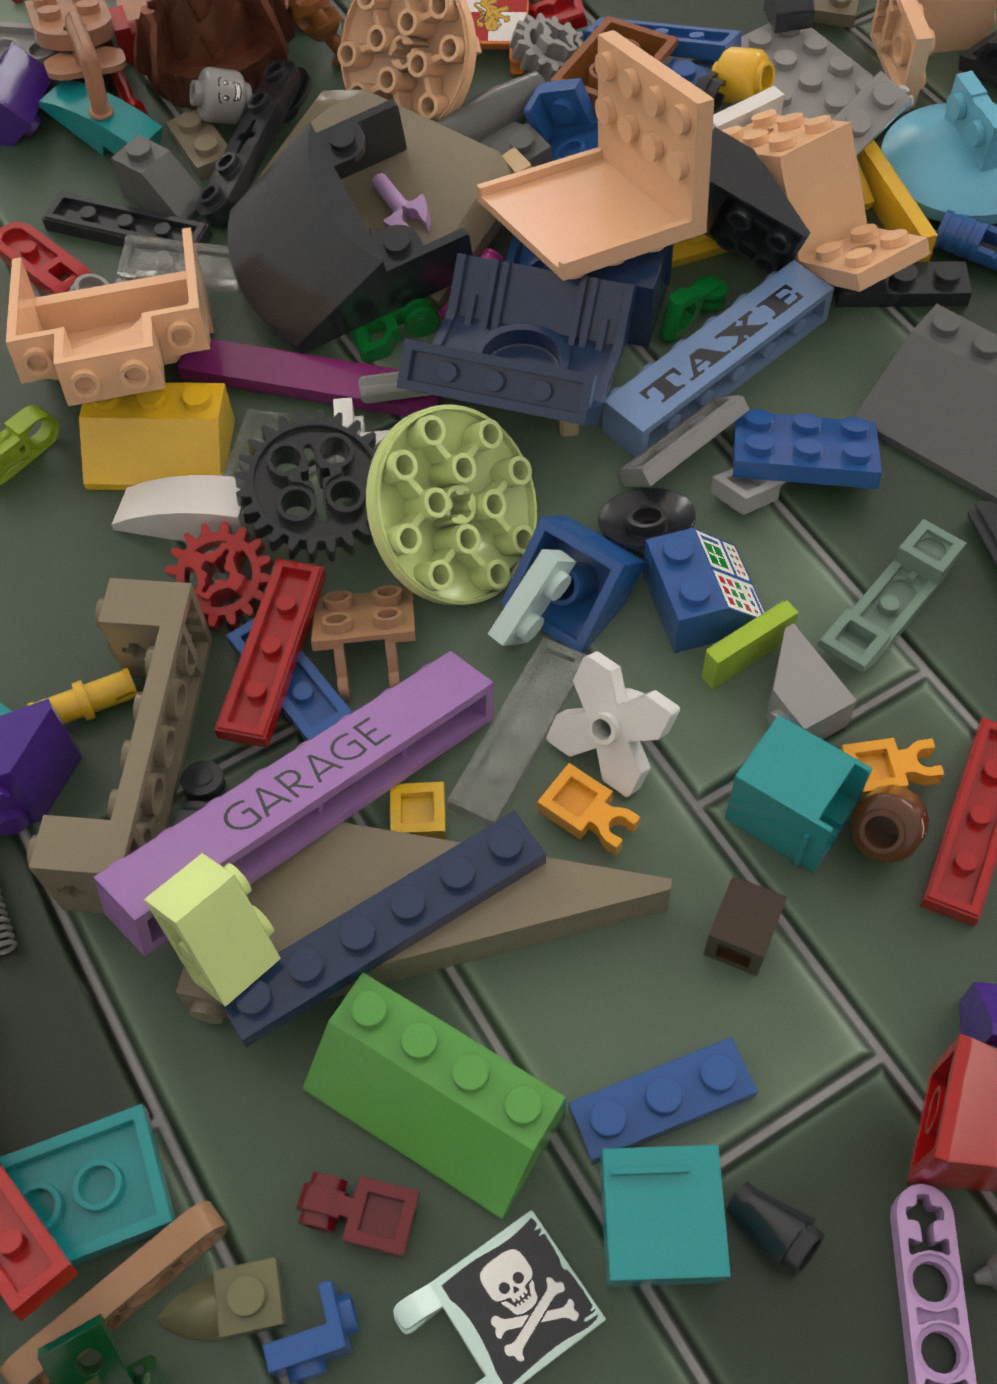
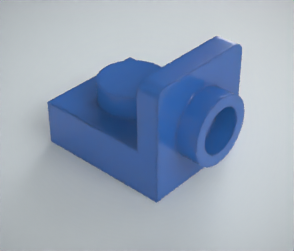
[524,78,596,142]

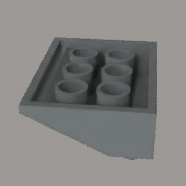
[853,304,997,505]

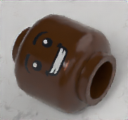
[849,785,930,863]

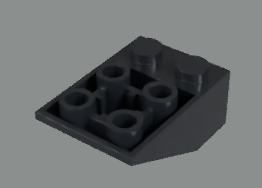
[704,127,811,274]

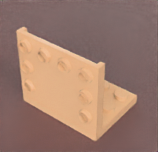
[476,30,714,281]

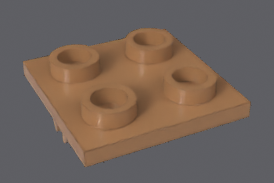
[311,585,416,702]

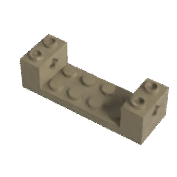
[27,578,213,914]

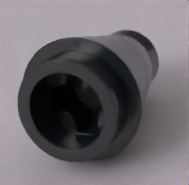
[726,1182,825,1277]

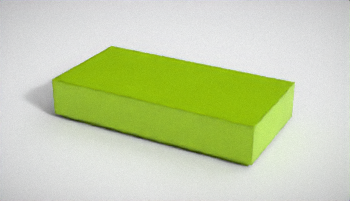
[702,600,799,690]

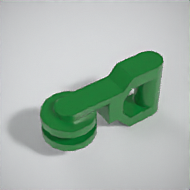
[660,275,728,341]
[350,298,439,363]

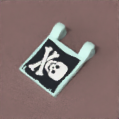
[393,1210,606,1384]

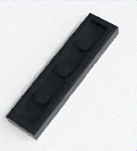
[42,192,212,261]

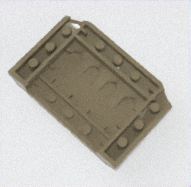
[251,90,513,311]

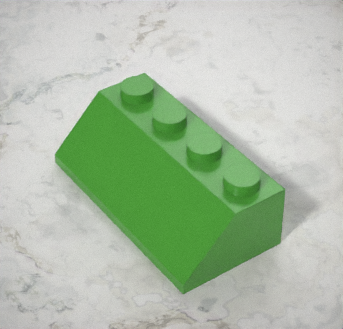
[302,972,566,1221]

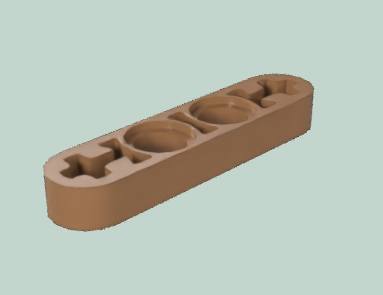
[0,1201,228,1384]

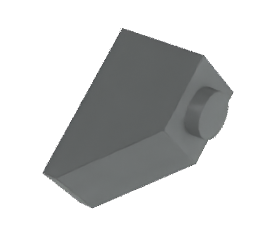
[111,135,202,220]

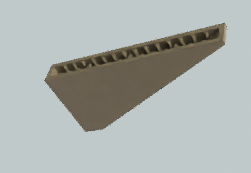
[175,822,673,1024]

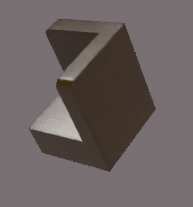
[703,877,787,976]

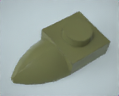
[157,1257,287,1341]

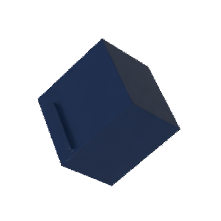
[587,244,674,348]

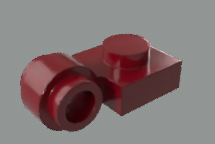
[295,1172,421,1258]

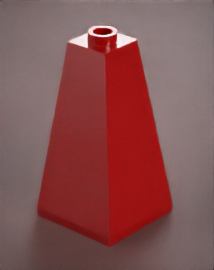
[906,1034,997,1192]

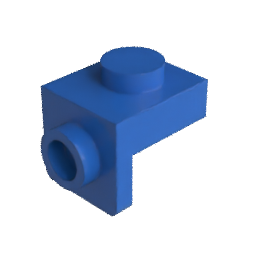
[263,1279,360,1384]

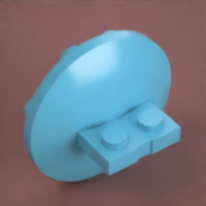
[881,71,997,225]

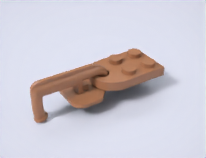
[24,0,127,120]

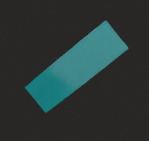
[39,80,163,156]

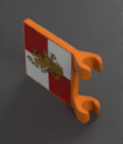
[466,0,529,76]

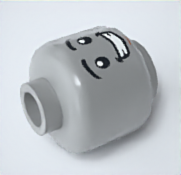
[190,67,252,125]

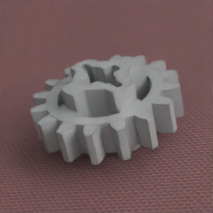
[509,13,584,82]

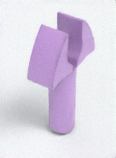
[372,173,431,232]

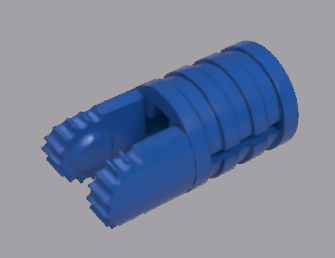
[934,209,997,271]

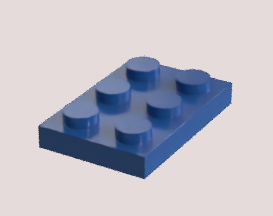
[732,409,882,489]

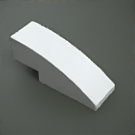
[111,475,251,542]

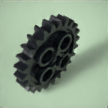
[235,409,377,563]

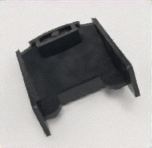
[227,99,473,354]

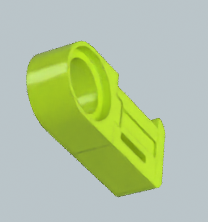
[0,405,60,486]

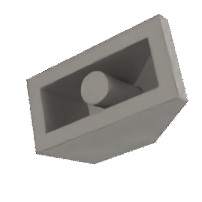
[766,623,857,740]

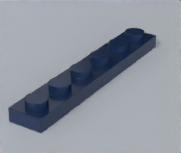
[221,810,546,1048]

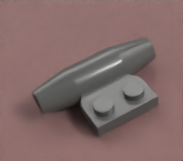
[435,71,553,167]

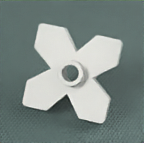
[546,651,680,797]

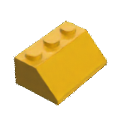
[79,383,235,490]

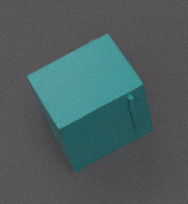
[725,714,873,873]
[599,1145,731,1287]

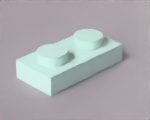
[488,549,576,646]

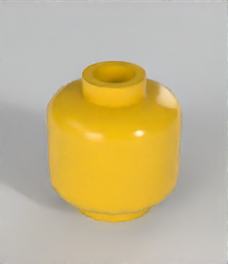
[711,47,775,104]

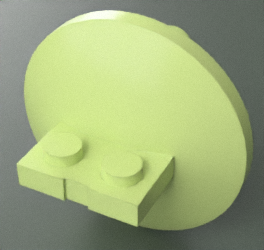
[366,405,537,605]

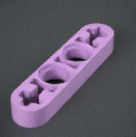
[890,1184,977,1384]

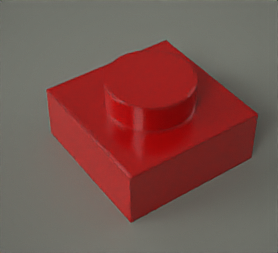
[108,5,137,64]

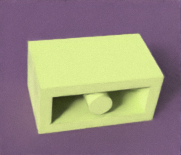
[144,853,281,1007]

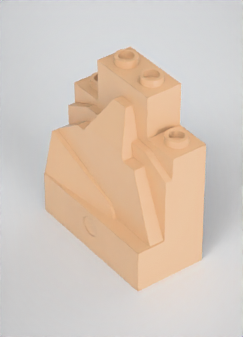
[6,227,214,406]

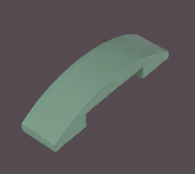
[818,519,967,673]

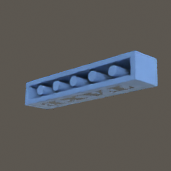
[602,260,834,458]

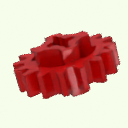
[164,521,274,631]

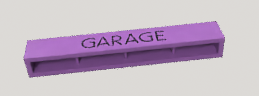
[94,651,494,956]

